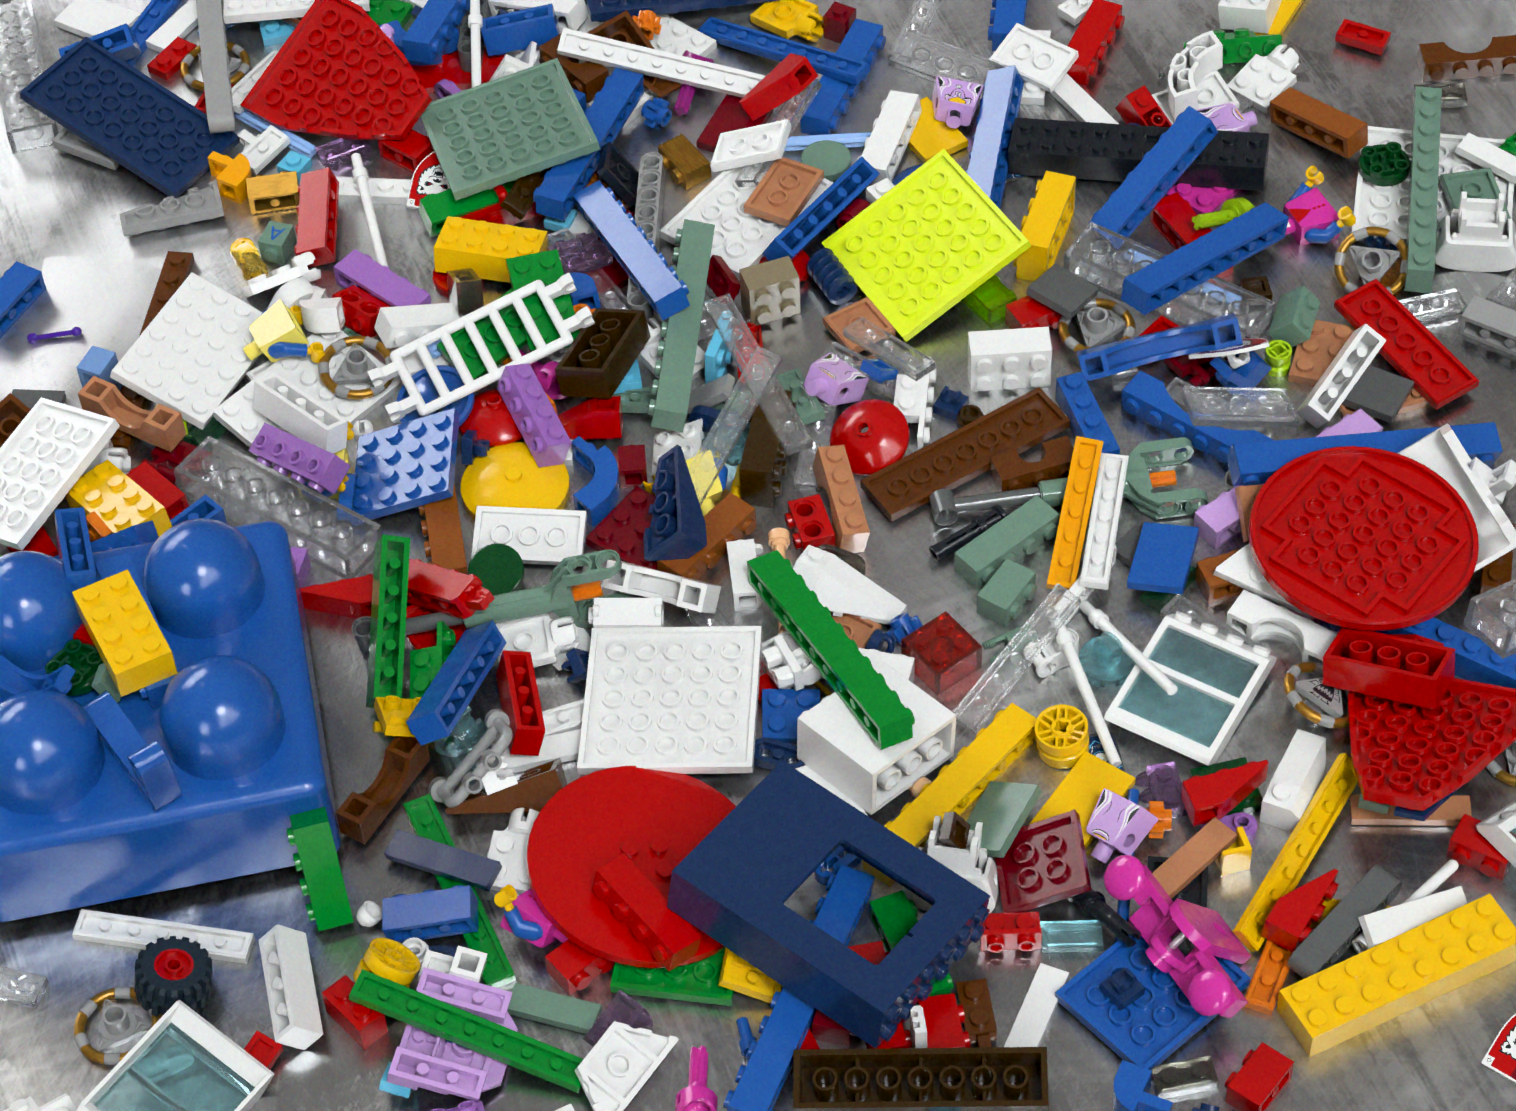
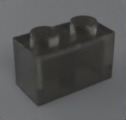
[446,268,484,316]

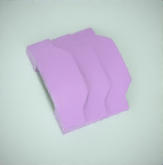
[387,967,518,1102]

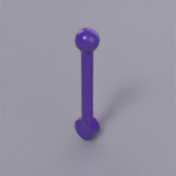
[27,327,82,344]

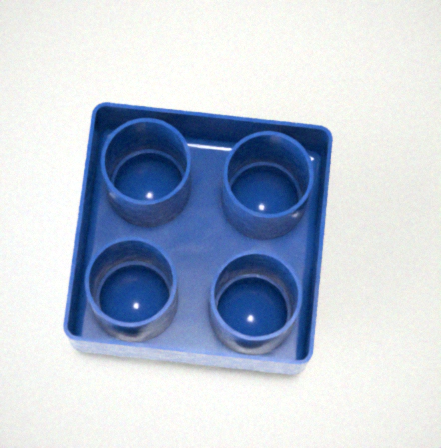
[0,518,341,922]

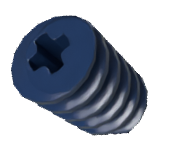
[807,248,858,305]

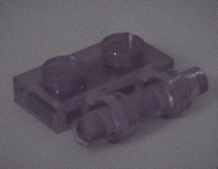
[547,232,613,275]

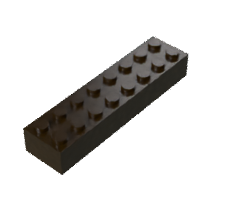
[793,1047,1049,1111]

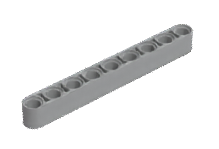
[196,0,236,134]
[627,152,666,323]

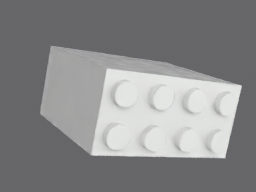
[797,660,956,815]

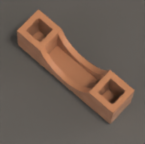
[78,376,186,452]
[812,445,870,555]

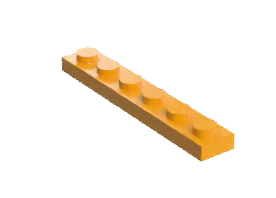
[1046,436,1103,592]

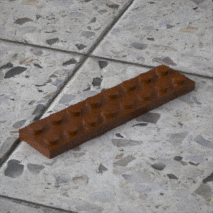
[860,387,1071,522]

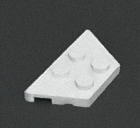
[1213,543,1315,620]
[575,1021,679,1111]

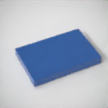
[1127,522,1199,594]

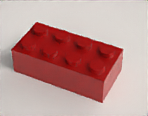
[1323,627,1455,709]

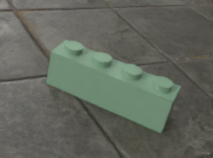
[954,495,1060,589]

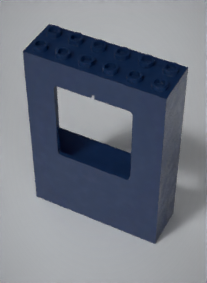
[667,761,990,1049]

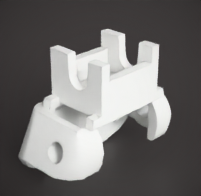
[1435,191,1516,272]
[900,816,999,913]

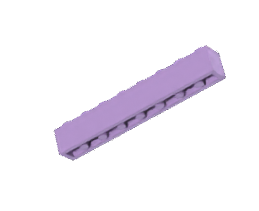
[1193,409,1383,550]

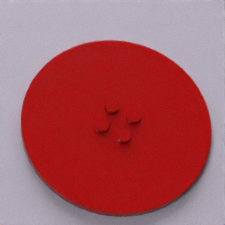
[1249,446,1479,631]
[526,766,736,968]

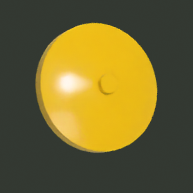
[461,442,570,520]

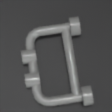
[429,709,513,808]

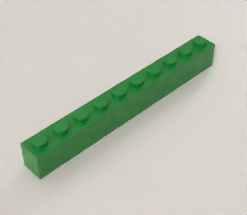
[747,550,915,750]

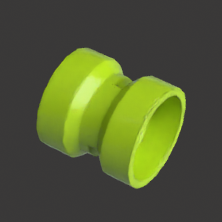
[1264,340,1292,377]

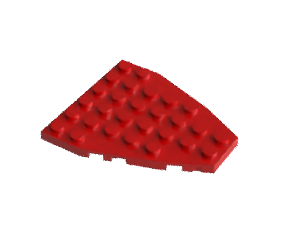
[240,0,432,140]
[1348,678,1516,811]

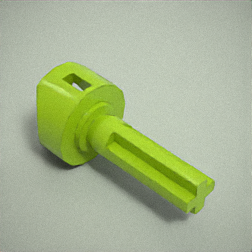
[1192,197,1255,230]

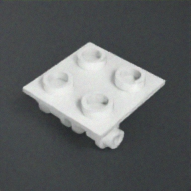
[651,418,704,476]

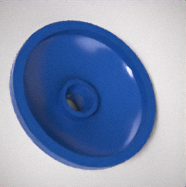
[396,365,475,427]

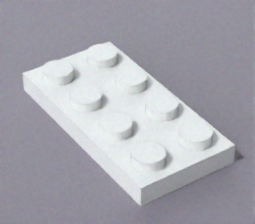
[471,506,587,567]

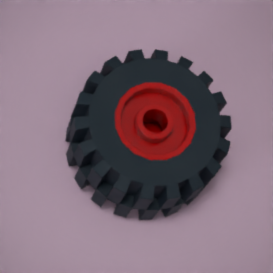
[134,936,213,1017]

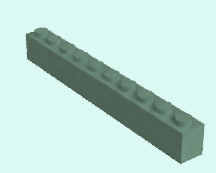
[1404,86,1442,293]
[647,219,715,433]

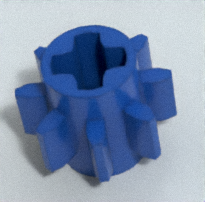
[641,97,672,129]
[886,612,923,647]

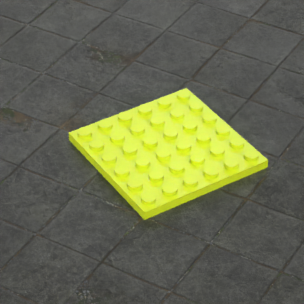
[821,149,1031,342]

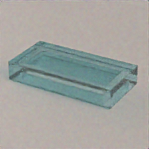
[1040,920,1103,953]

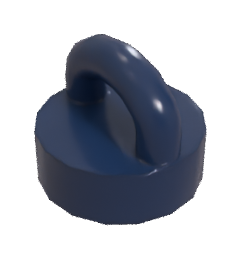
[865,629,895,654]

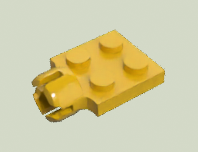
[750,0,824,42]

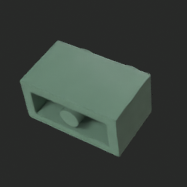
[1268,285,1320,347]
[977,558,1037,627]

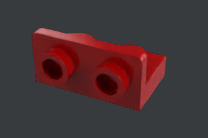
[980,911,1042,953]

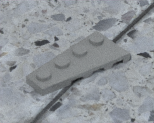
[120,180,224,236]

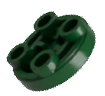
[1358,142,1411,186]
[468,543,525,595]
[45,639,103,696]

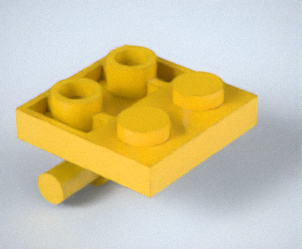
[372,695,422,737]
[718,948,782,1004]

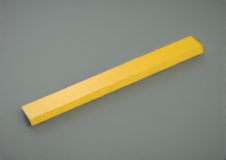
[1232,753,1358,952]

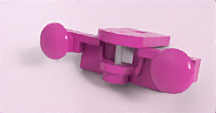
[1104,855,1251,1018]

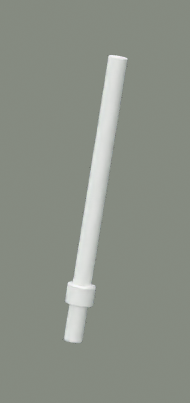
[468,0,483,88]
[351,153,389,268]
[1079,601,1178,695]
[1050,613,1122,767]

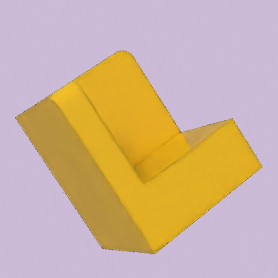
[1215,826,1252,876]

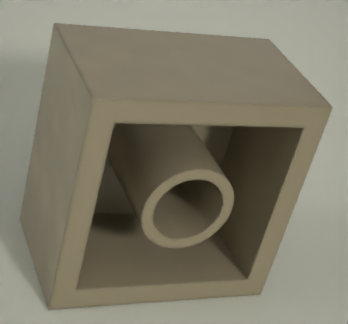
[739,256,801,325]

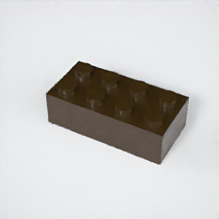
[555,308,651,399]
[739,387,798,508]

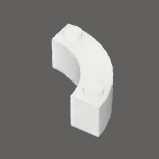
[1168,30,1223,120]

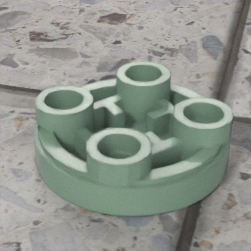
[801,140,851,181]

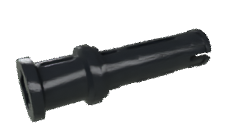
[929,504,1007,562]
[1066,890,1141,947]

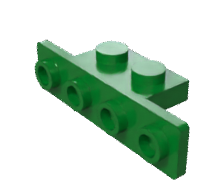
[1183,28,1282,64]
[410,621,456,731]

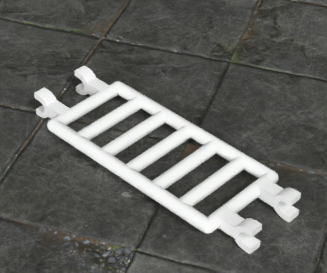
[367,273,595,423]

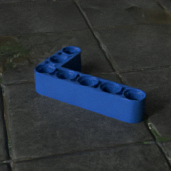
[82,691,182,811]

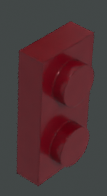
[707,255,740,306]

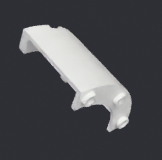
[1397,423,1516,572]

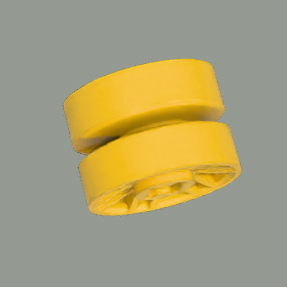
[1035,704,1090,769]
[353,938,420,988]

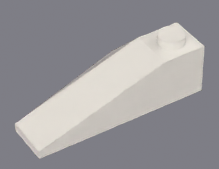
[793,545,907,625]
[1259,729,1326,832]

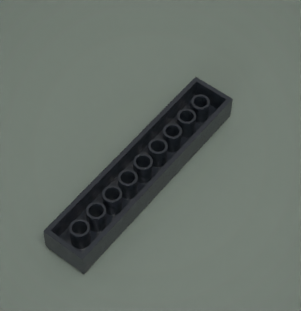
[1008,118,1269,191]

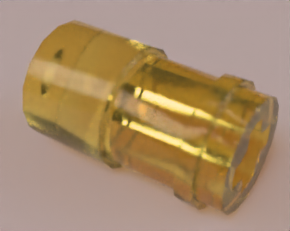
[230,238,268,281]

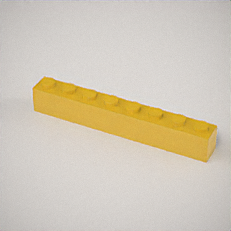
[863,703,1037,887]

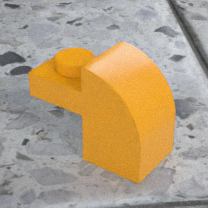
[207,151,253,204]

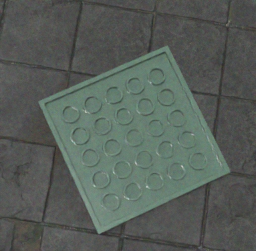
[420,58,600,201]

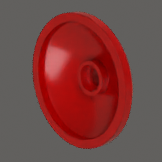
[459,389,523,446]
[830,399,910,476]

